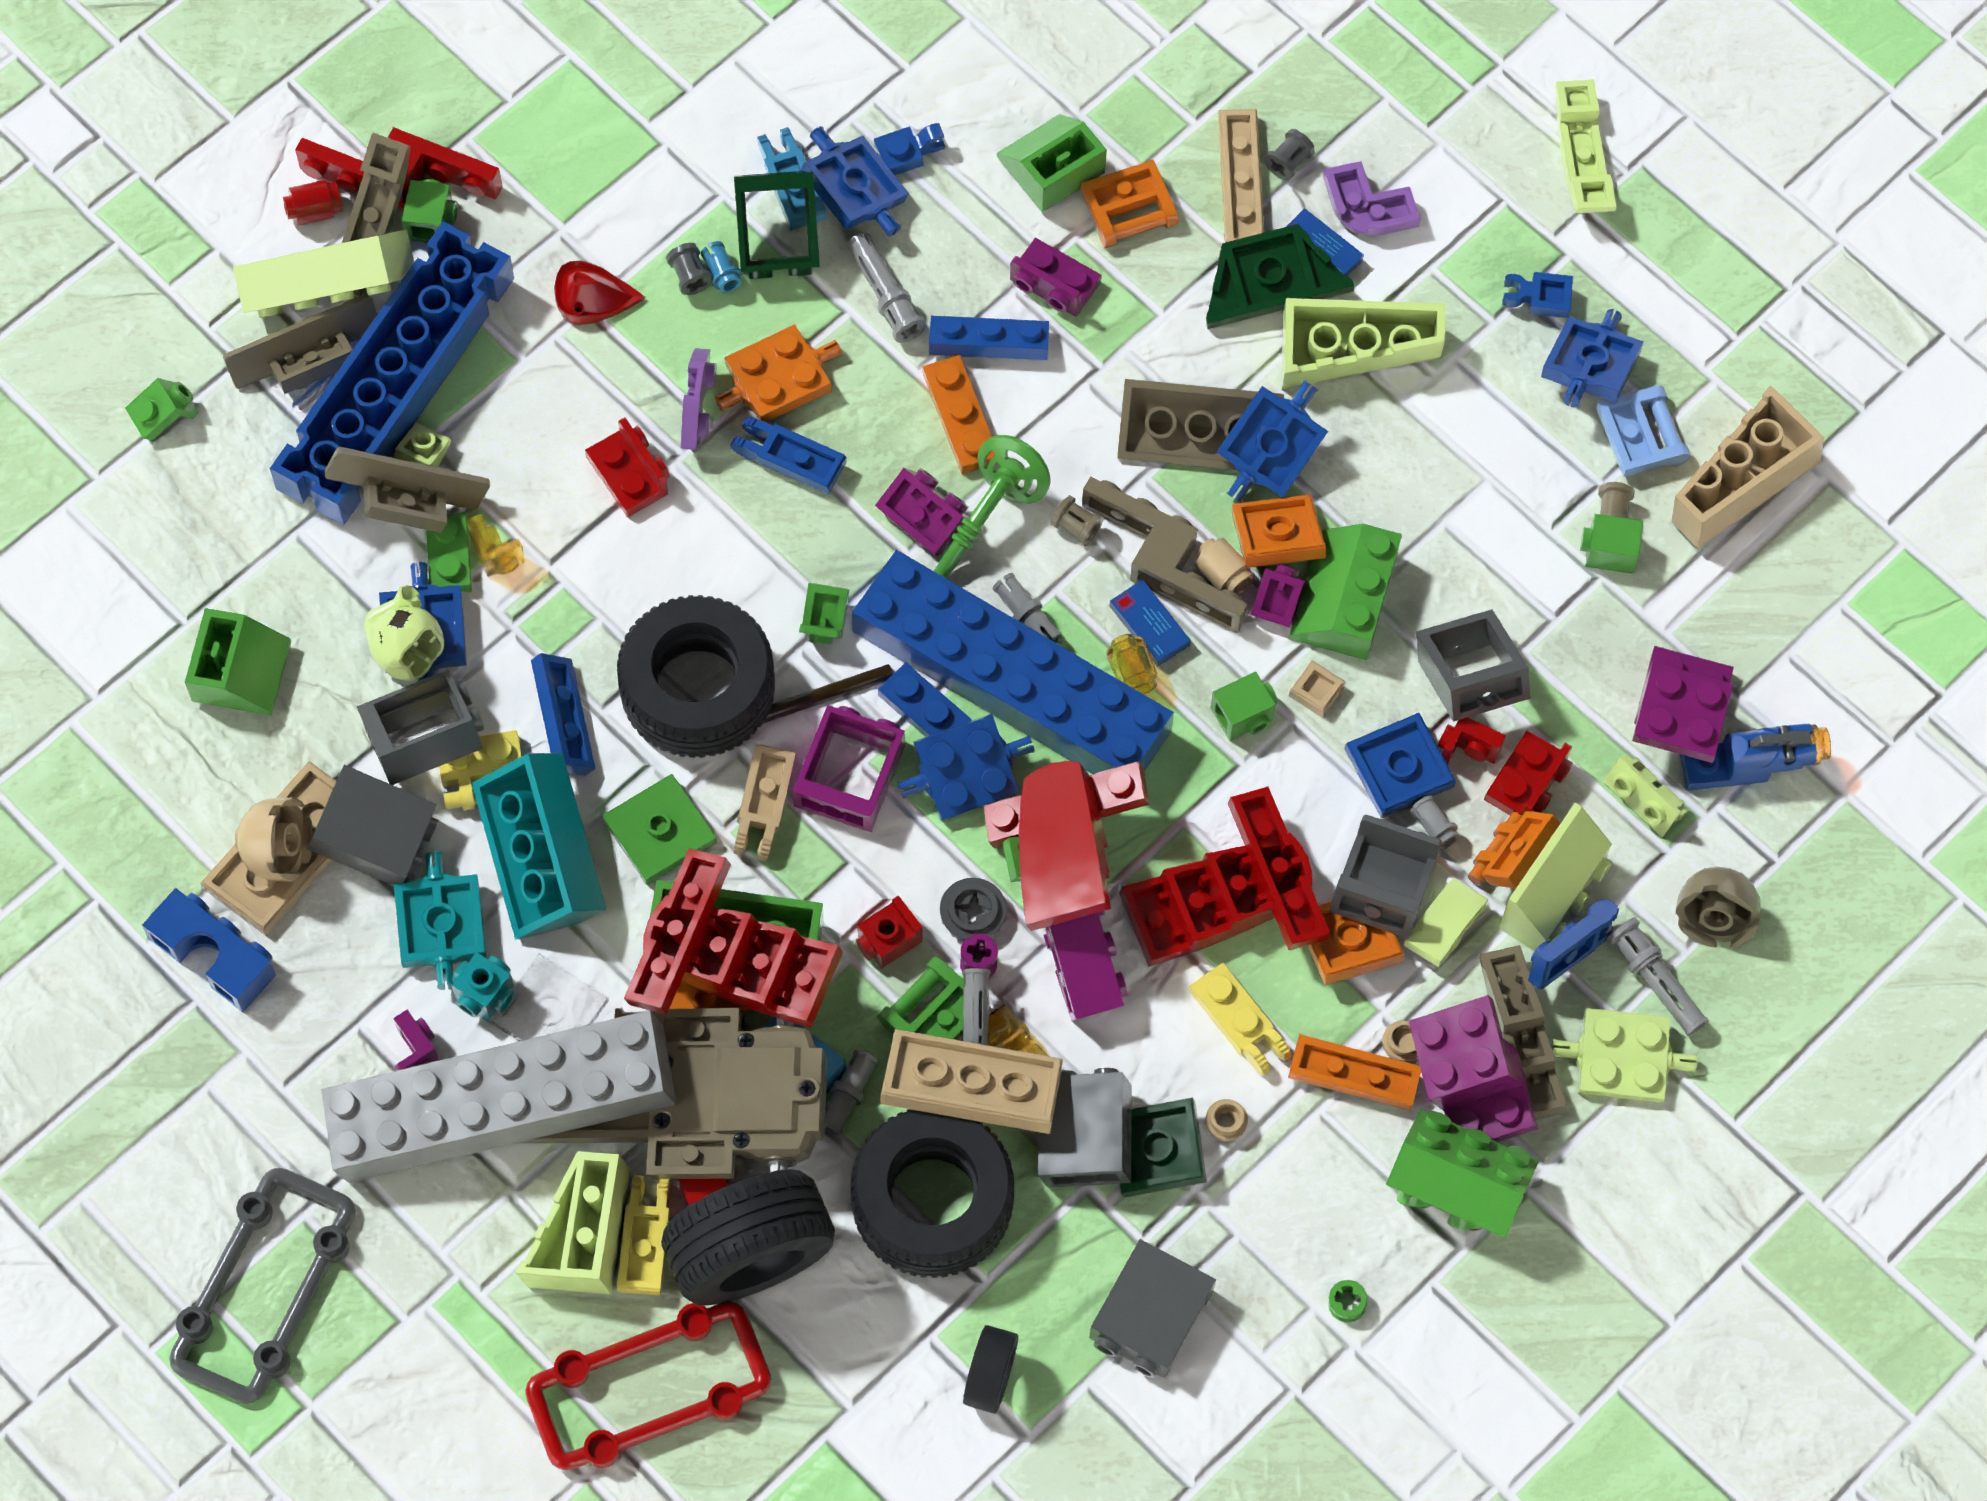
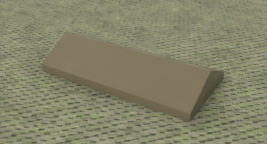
[1117,379,1284,470]

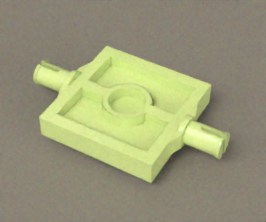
[1552,1008,1697,1103]

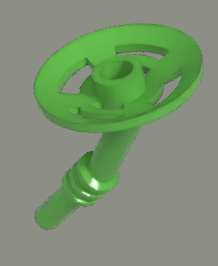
[934,435,1051,579]

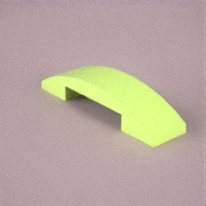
[1555,79,1616,213]

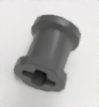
[1264,129,1315,181]
[666,243,713,295]

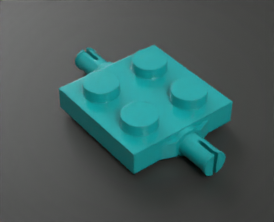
[394,851,487,990]

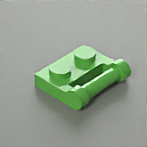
[877,956,990,1040]

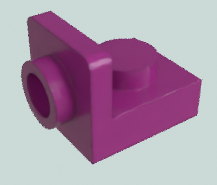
[1250,564,1306,627]

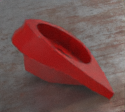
[554,260,645,325]

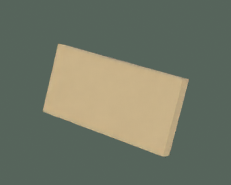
[200,761,336,936]
[880,1029,1063,1134]

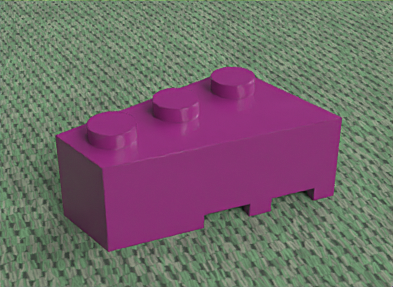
[1043,911,1128,1020]

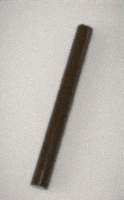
[763,664,893,724]

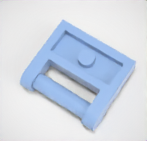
[1596,385,1691,477]

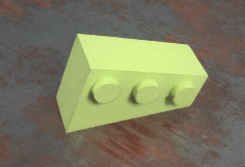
[515,1151,631,1294]

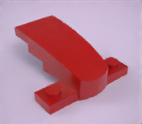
[983,761,1150,931]
[1119,786,1330,967]
[624,848,843,1028]

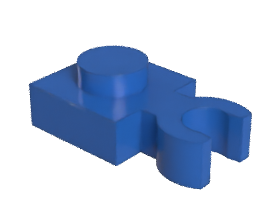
[1502,272,1573,318]

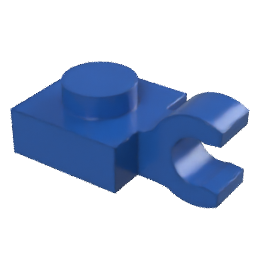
[874,123,946,175]

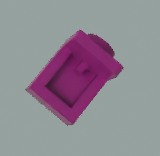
[393,1009,439,1071]

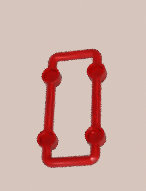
[525,1301,772,1471]

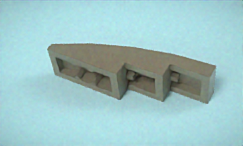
[1479,945,1567,1120]

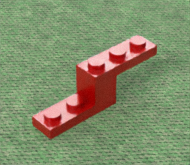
[295,127,503,210]

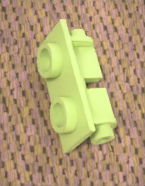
[1603,754,1688,837]

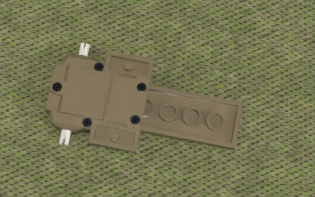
[519,1008,828,1179]

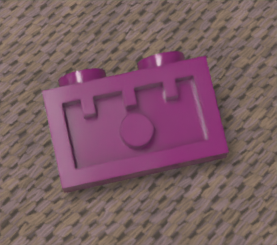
[1010,237,1102,317]
[875,468,970,556]

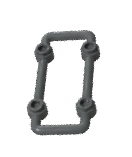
[169,1168,356,1404]

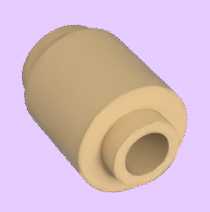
[1195,538,1254,595]

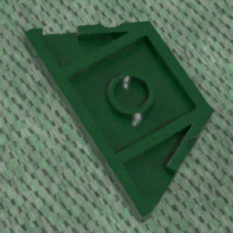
[1206,224,1354,329]

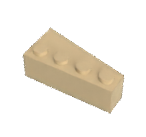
[1671,385,1825,548]

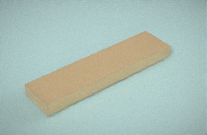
[1218,109,1265,242]

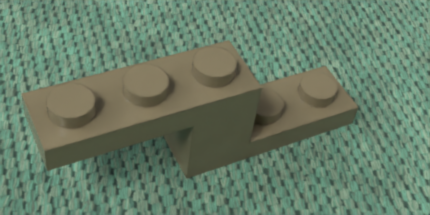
[1082,476,1247,633]

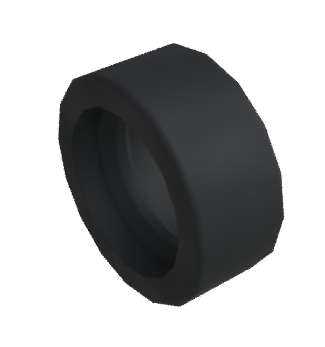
[963,1325,1019,1414]

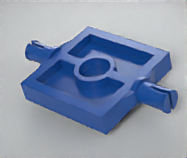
[800,126,909,237]
[1541,309,1644,407]
[1217,380,1328,503]
[379,562,467,681]
[897,714,1035,820]

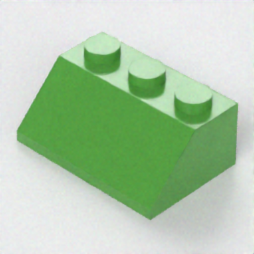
[1289,524,1402,660]

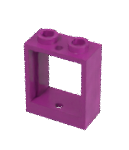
[793,705,905,832]

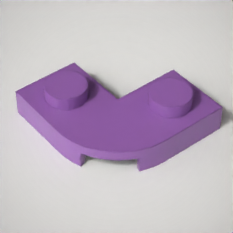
[1323,161,1421,236]
[680,348,717,450]

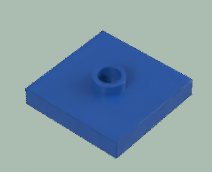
[1344,713,1456,818]

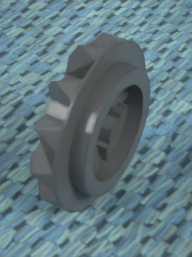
[940,878,1006,940]

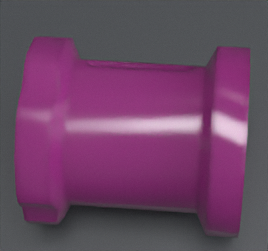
[960,934,998,980]

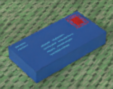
[1286,208,1364,277]
[1109,579,1191,667]

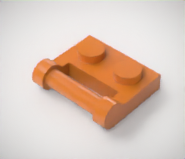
[1081,160,1179,248]

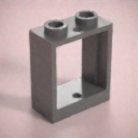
[1416,609,1531,722]
[357,669,484,785]

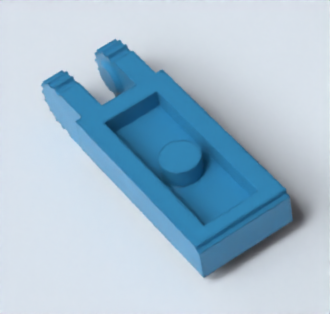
[757,127,827,231]

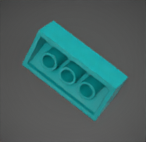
[472,753,607,940]

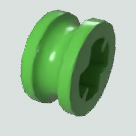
[1328,1280,1367,1323]

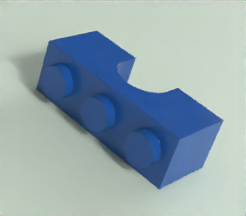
[142,888,276,1013]

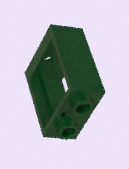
[734,170,820,279]

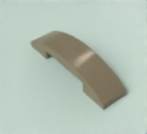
[342,133,411,296]

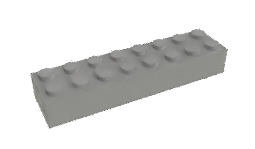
[321,1010,676,1183]

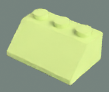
[1499,802,1612,951]

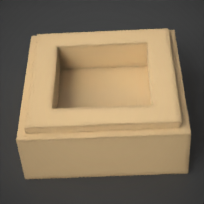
[1289,660,1346,718]

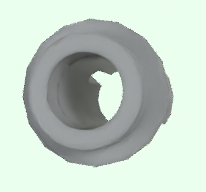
[1410,795,1459,850]

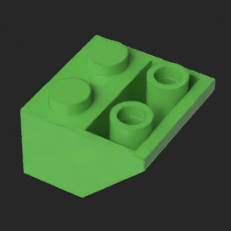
[997,114,1107,212]
[185,608,292,716]

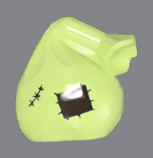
[365,585,444,680]

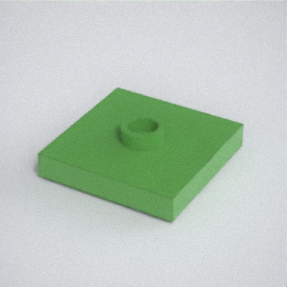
[602,774,717,885]

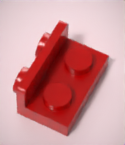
[585,417,670,518]
[1484,730,1573,816]

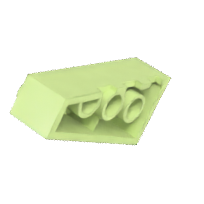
[232,229,414,318]
[1282,298,1446,389]

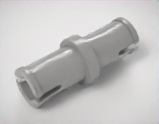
[992,573,1063,643]
[825,1049,879,1136]

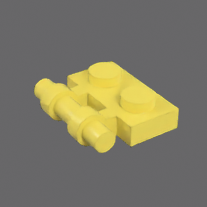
[439,730,522,811]

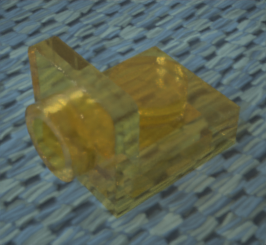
[466,513,525,577]

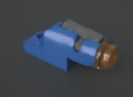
[1680,723,1831,791]

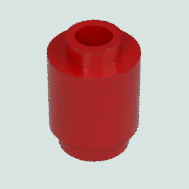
[282,180,343,226]

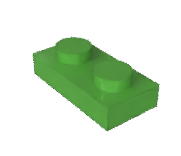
[426,512,472,593]

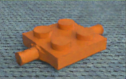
[714,324,842,422]

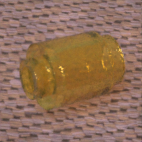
[1106,634,1158,695]

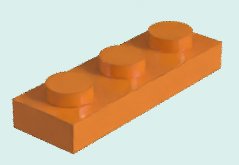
[922,355,998,474]
[1288,1034,1421,1111]

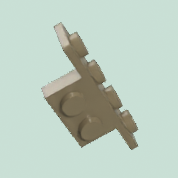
[223,293,377,394]
[325,447,490,533]

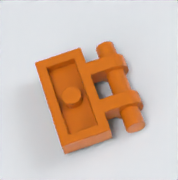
[1468,811,1561,889]

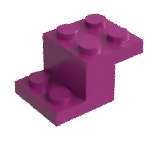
[1632,646,1734,763]
[1409,995,1539,1142]

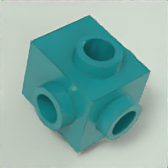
[452,952,515,1024]

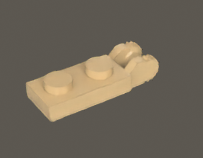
[733,743,796,861]

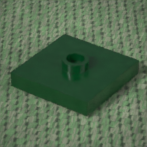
[1120,1097,1207,1198]

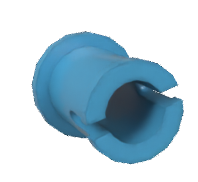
[701,241,742,293]

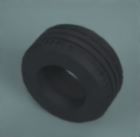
[617,595,775,758]
[850,1109,1014,1278]
[661,1169,835,1306]

